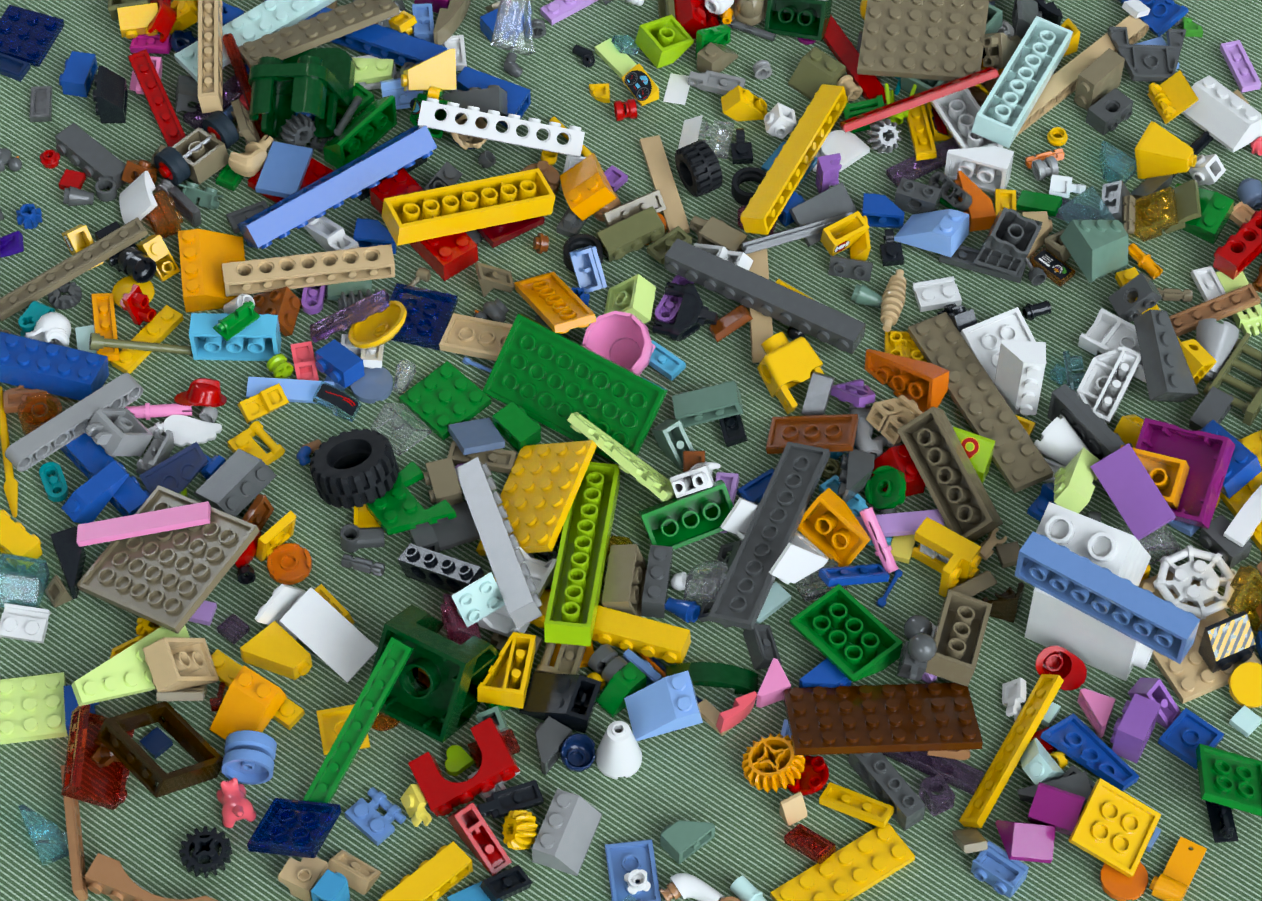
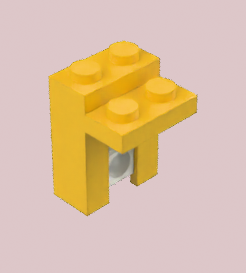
[912,517,982,597]

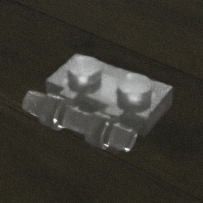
[698,120,734,159]

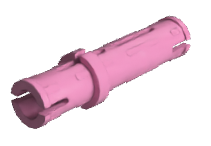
[125,403,192,420]
[859,506,899,573]

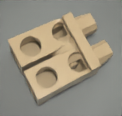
[866,395,923,445]

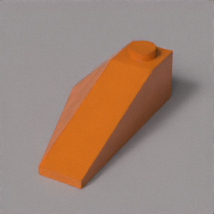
[865,349,950,413]

